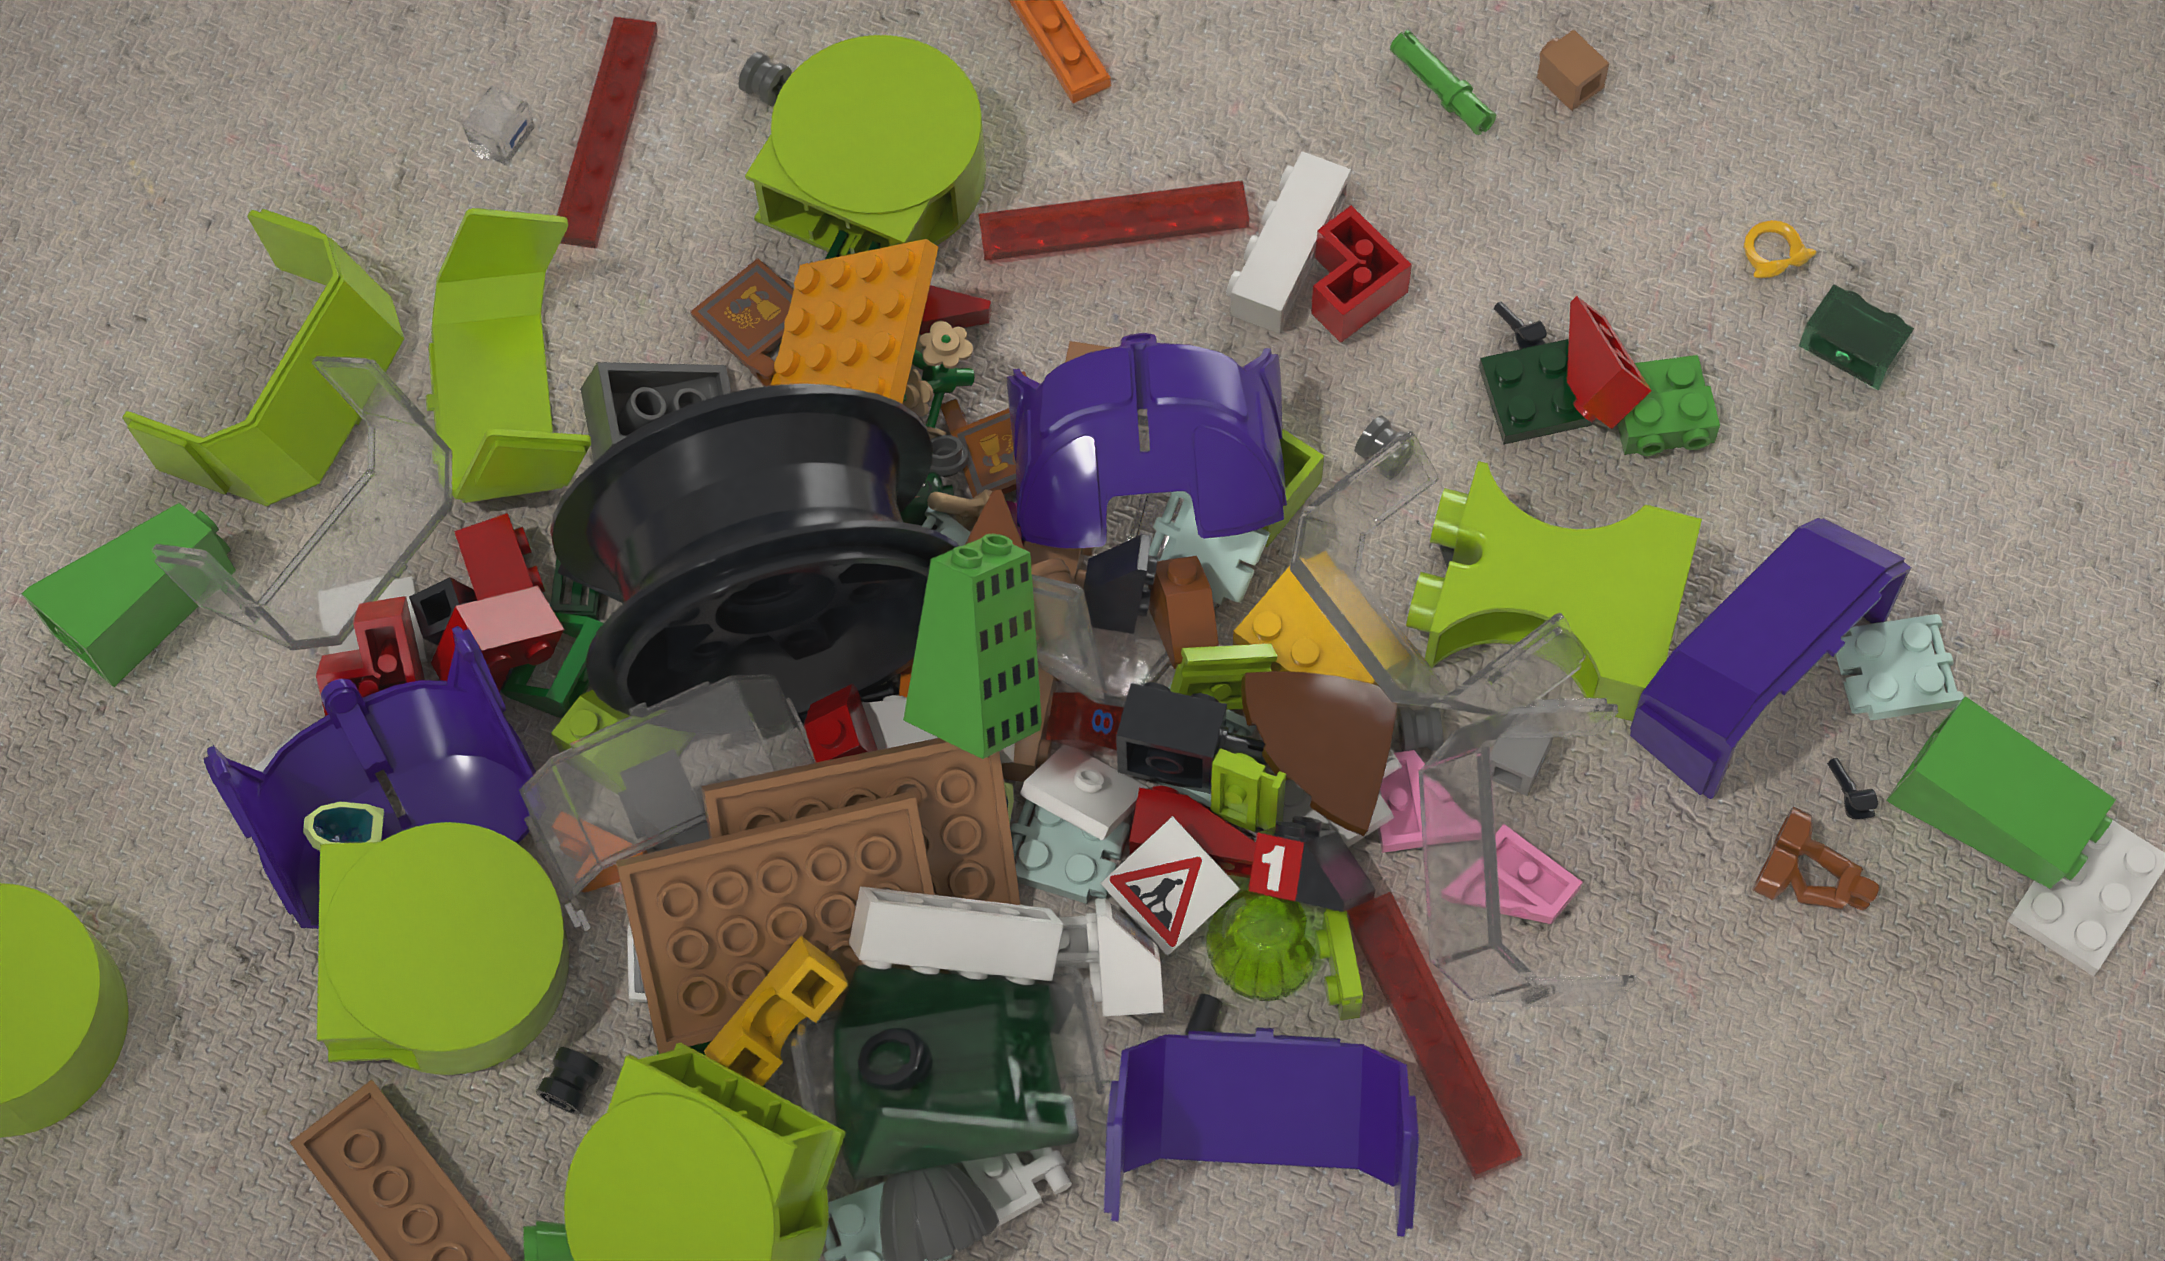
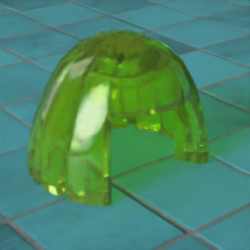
[1206,888,1317,1001]

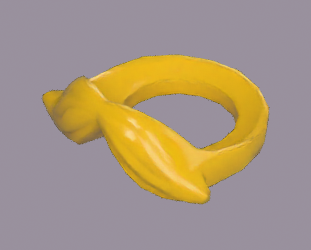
[1743,220,1816,278]

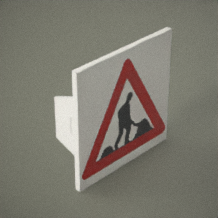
[1100,816,1240,956]

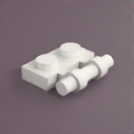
[947,1098,1072,1227]

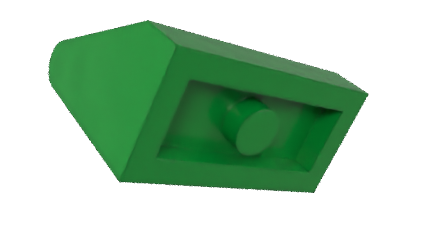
[501,612,604,719]

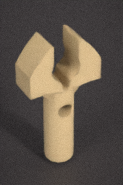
[927,489,993,532]

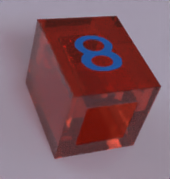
[1046,692,1125,752]

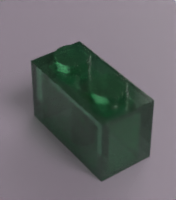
[1799,284,1914,390]

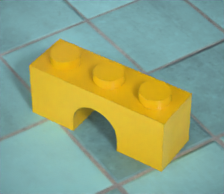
[704,936,848,1087]

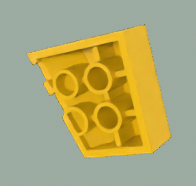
[1233,551,1403,688]

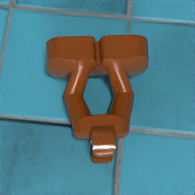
[1752,806,1879,910]

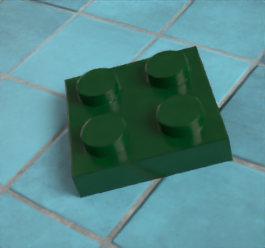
[1479,339,1593,444]

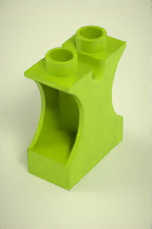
[1406,461,1702,721]

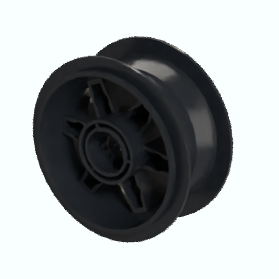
[550,383,959,730]

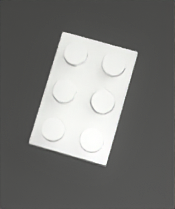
[2007,820,2165,977]

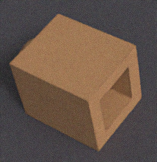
[1537,29,1609,111]

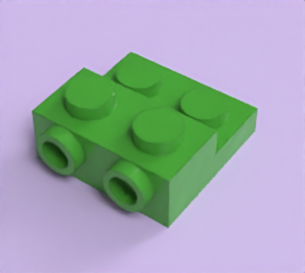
[1617,355,1720,456]

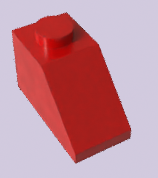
[804,683,878,763]

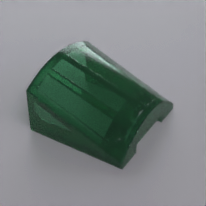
[833,964,1079,1180]

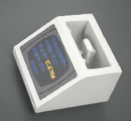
[1086,898,1164,1017]

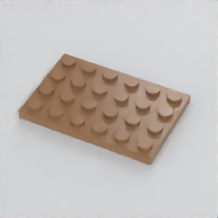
[701,738,1021,905]
[616,791,951,1054]

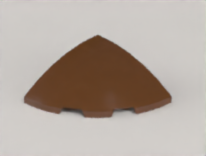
[1241,671,1399,836]

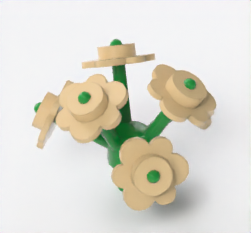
[903,321,975,440]

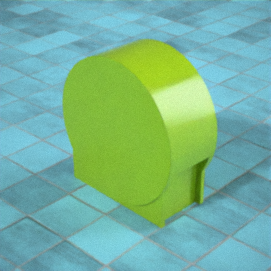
[745,35,986,256]
[317,822,570,1075]
[0,883,129,1137]
[564,1042,846,1261]

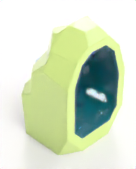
[303,802,384,851]

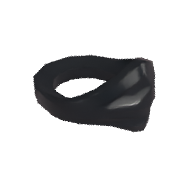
[857,1028,934,1091]

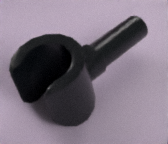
[1494,301,1547,349]
[1827,758,1878,819]

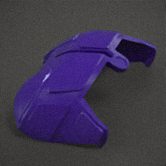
[1007,333,1287,548]
[204,626,547,929]

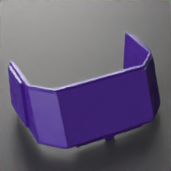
[1630,518,1911,799]
[1104,1027,1419,1237]

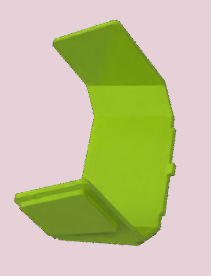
[426,208,591,503]
[122,209,404,506]

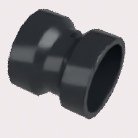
[536,1047,604,1115]

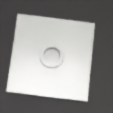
[1020,742,1149,841]

